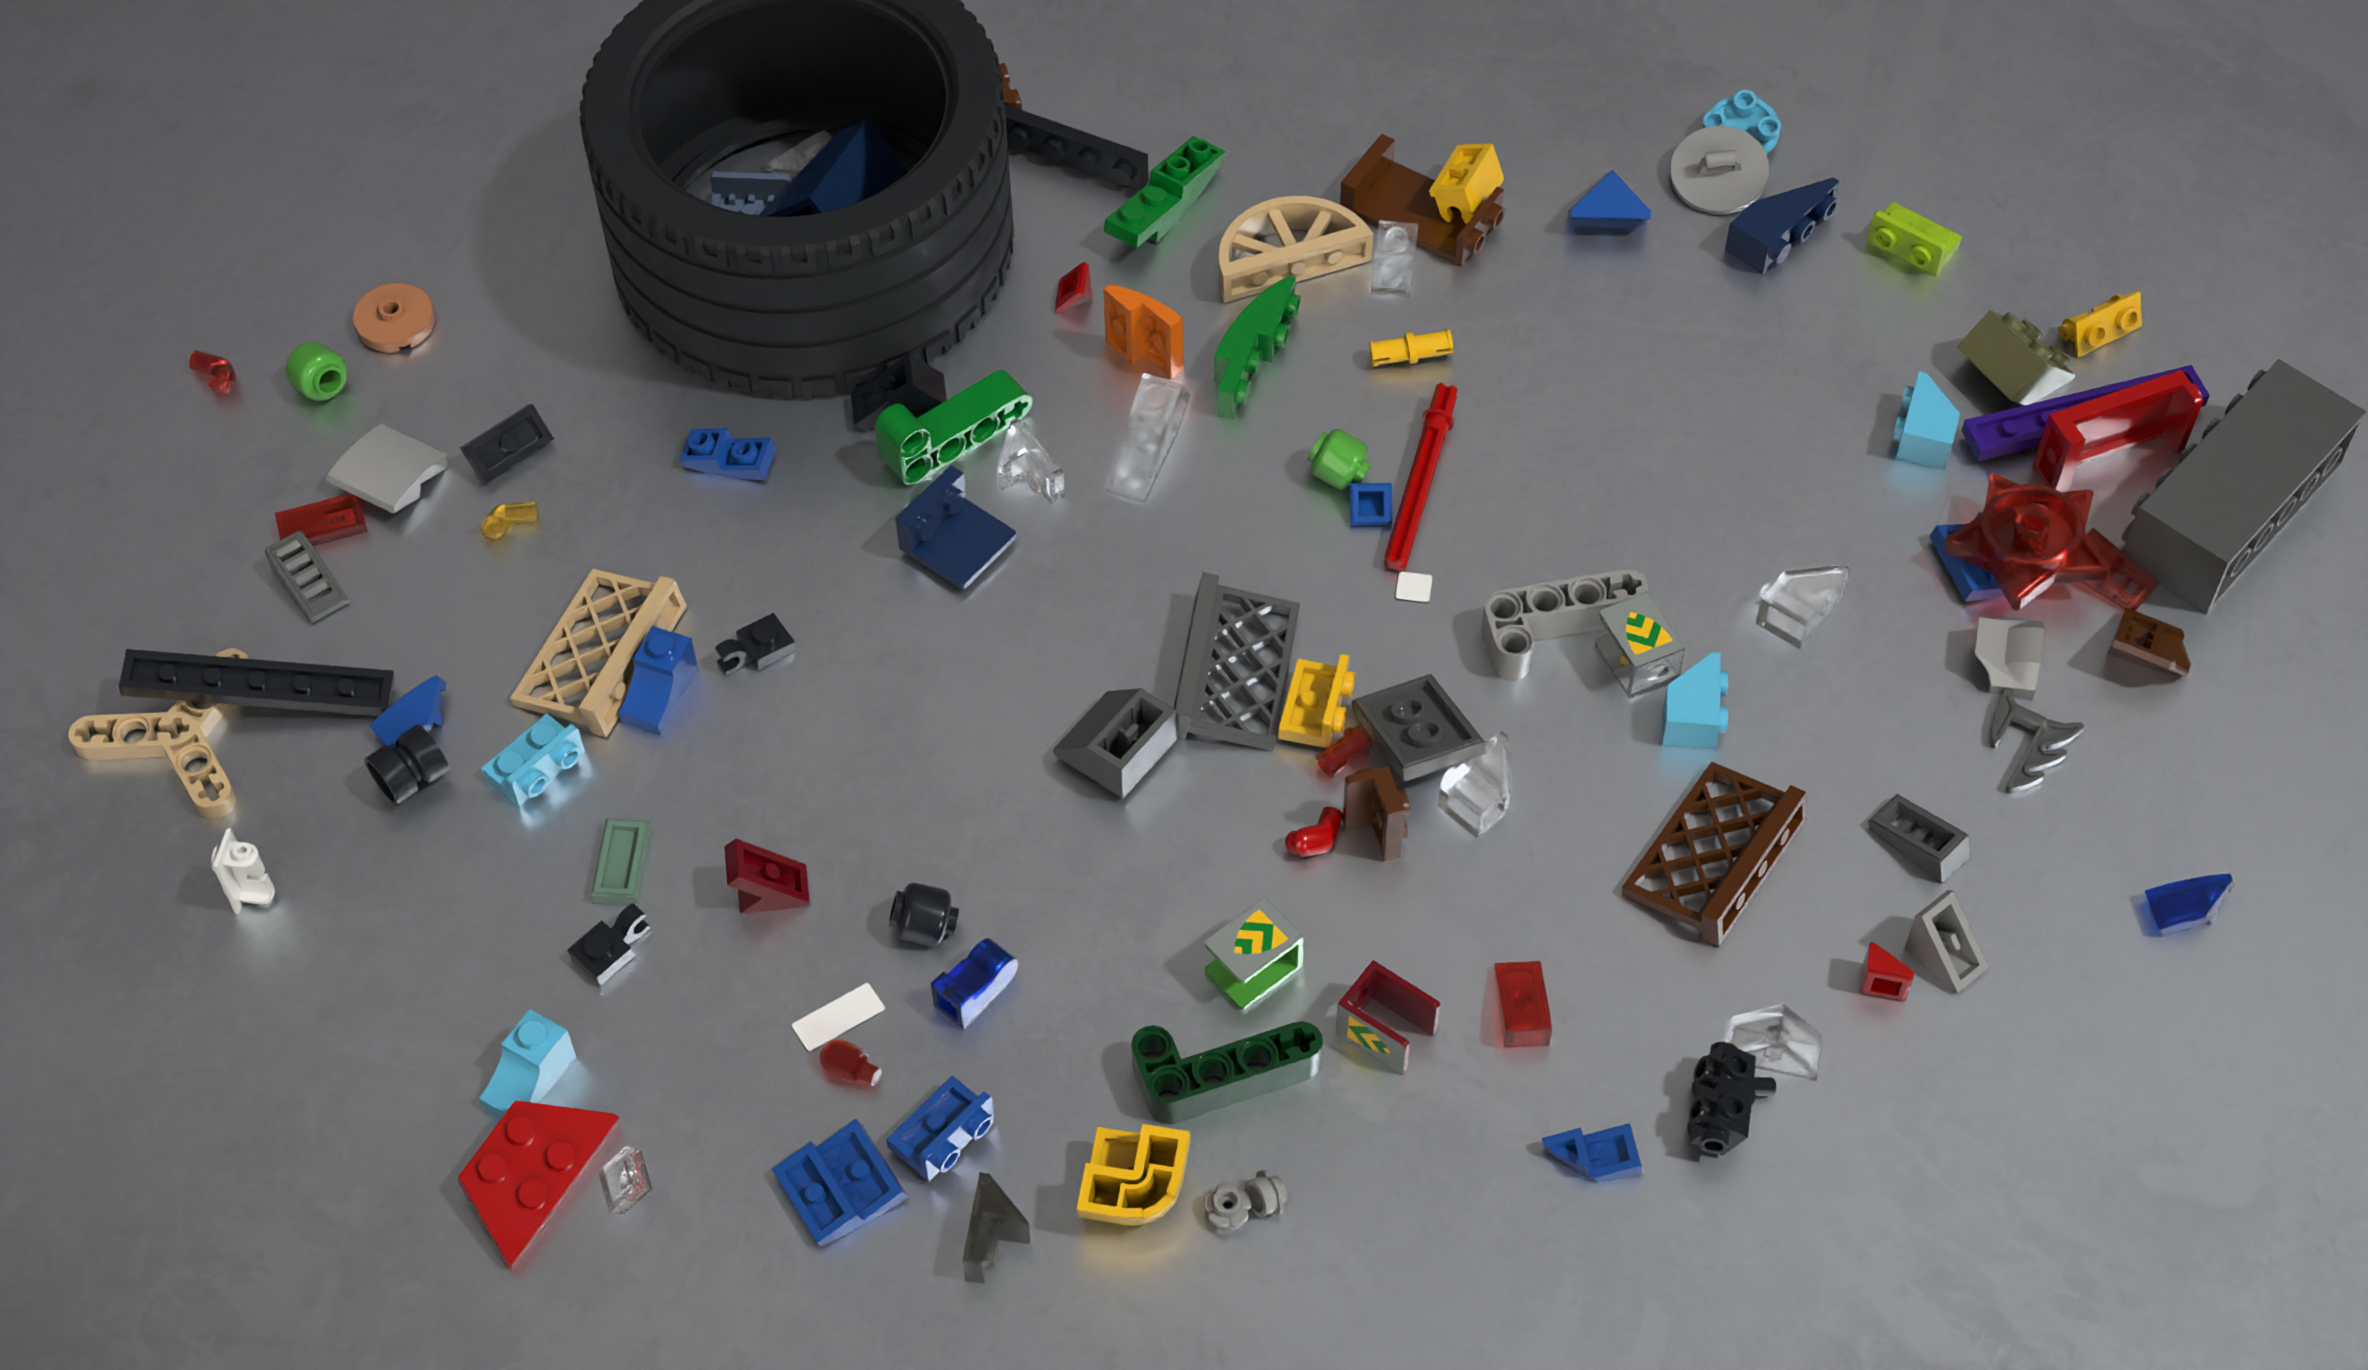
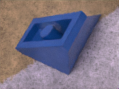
[1568,170,1651,221]

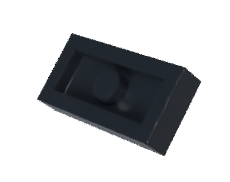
[460,404,554,483]

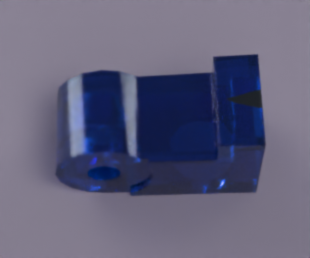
[931,938,1019,1030]

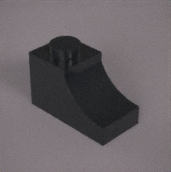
[851,353,947,432]

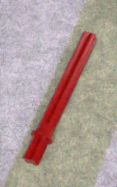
[1384,383,1458,571]

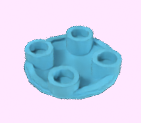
[1703,90,1781,154]

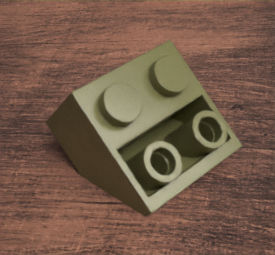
[1957,310,2076,405]

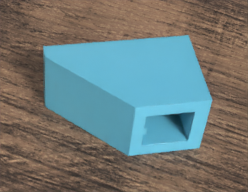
[1892,371,1960,470]
[1662,652,1728,750]

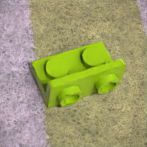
[1867,202,1962,276]

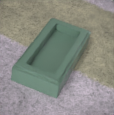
[591,819,652,906]

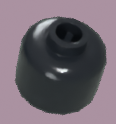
[889,883,959,947]

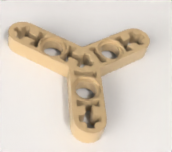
[68,648,248,819]

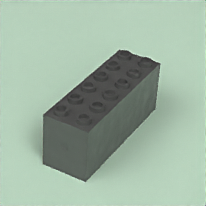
[2120,359,2367,614]

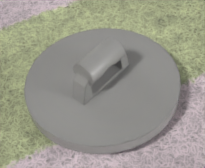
[1670,126,1769,215]

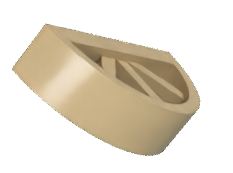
[1219,196,1373,303]

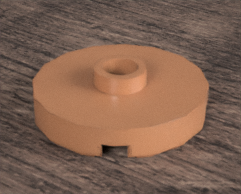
[353,283,435,353]

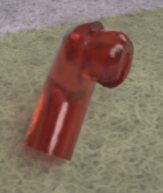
[189,350,237,394]

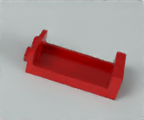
[2032,370,2203,497]

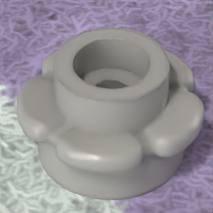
[1244,1170,1287,1217]
[1204,1183,1252,1230]

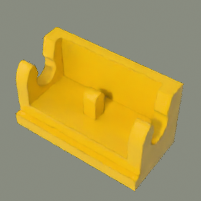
[1429,143,1504,225]

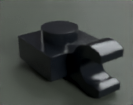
[715,613,796,675]
[567,903,650,986]

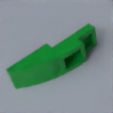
[1104,136,1226,248]
[1214,276,1301,420]

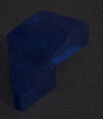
[2145,874,2234,937]

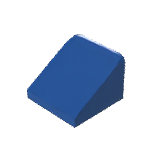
[1349,483,1392,526]

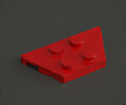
[458,1100,620,1270]

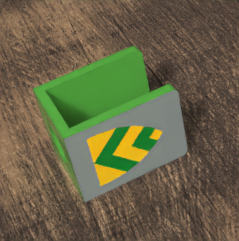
[1205,897,1304,1010]

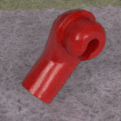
[1285,807,1343,857]

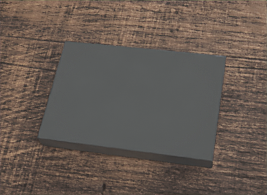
[1351,674,1486,782]

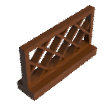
[1622,761,1807,947]

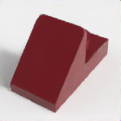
[724,838,810,914]

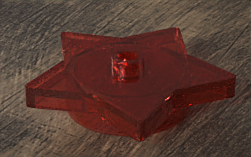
[1944,473,2110,611]

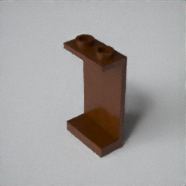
[1340,134,1505,266]

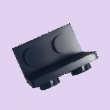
[895,465,1016,589]

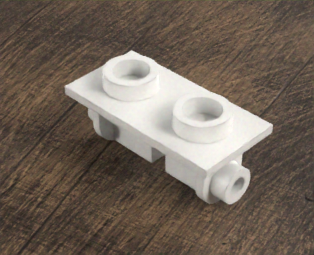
[211,828,275,914]

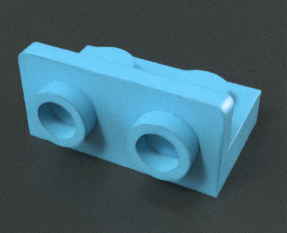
[481,713,585,807]

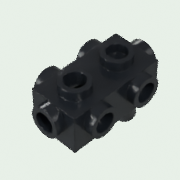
[1687,1042,1776,1156]

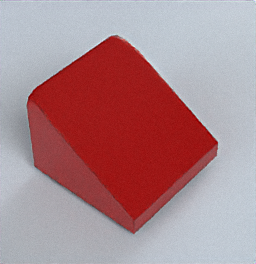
[1859,942,1914,1001]

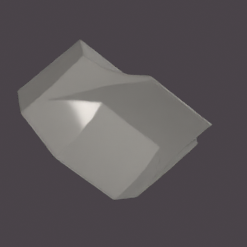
[1974,616,2045,701]

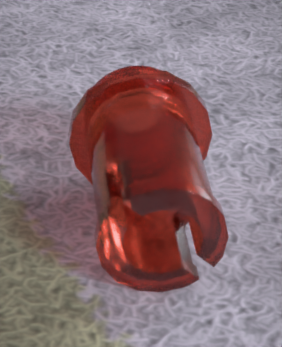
[1315,726,1373,778]

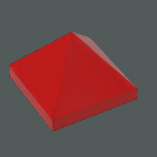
[1055,262,1093,313]

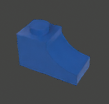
[619,626,698,735]

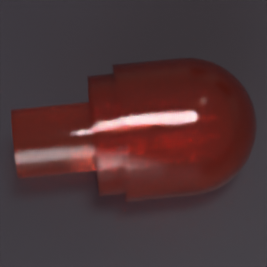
[820,1038,882,1086]

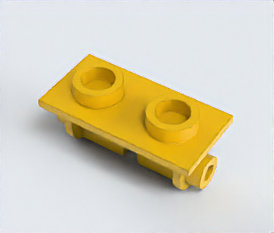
[2058,290,2142,358]

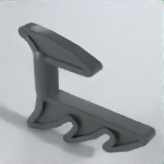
[1991,688,2084,794]

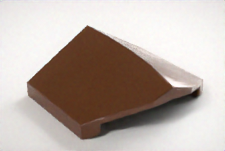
[2108,607,2191,676]

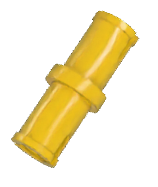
[1369,329,1454,367]

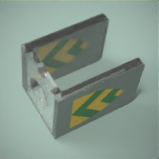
[1595,592,1686,700]

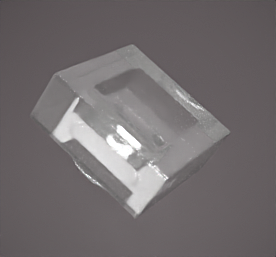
[598,1146,652,1214]

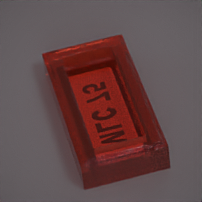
[275,493,368,546]

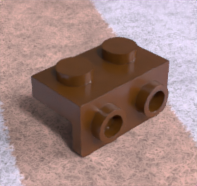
[1342,766,1410,862]

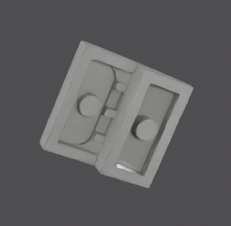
[326,423,448,514]

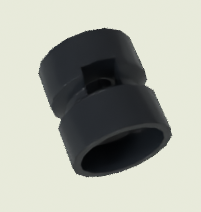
[364,724,450,806]

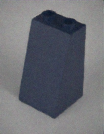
[759,117,909,217]

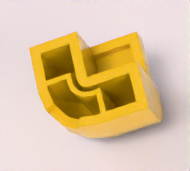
[1076,1124,1191,1226]

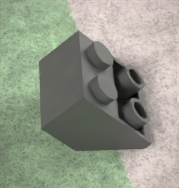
[1053,688,1177,799]

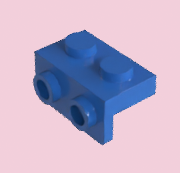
[886,1075,994,1182]

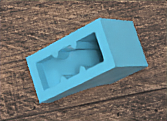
[479,1009,576,1118]

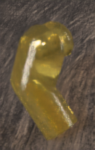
[481,501,539,542]

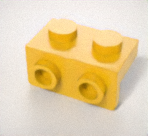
[1278,654,1356,749]

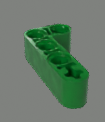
[875,370,1033,485]

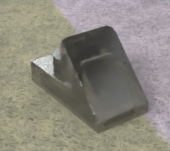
[962,1172,1031,1283]

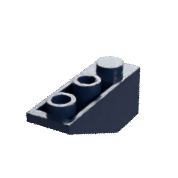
[1725,177,1840,274]

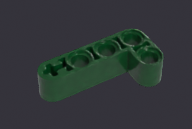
[1131,1021,1323,1124]

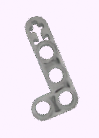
[1481,569,1649,681]

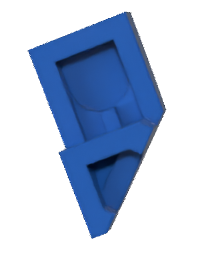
[369,675,446,749]
[1542,1123,1644,1183]

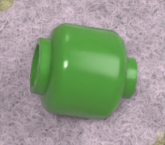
[285,342,348,401]
[1307,429,1371,490]

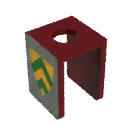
[1336,960,1441,1074]

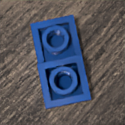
[679,428,776,480]

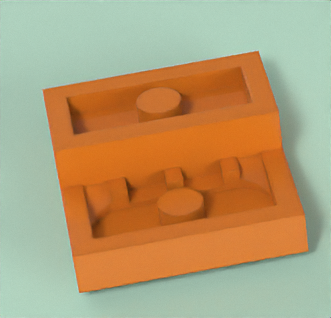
[1103,284,1183,379]

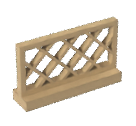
[510,568,687,738]

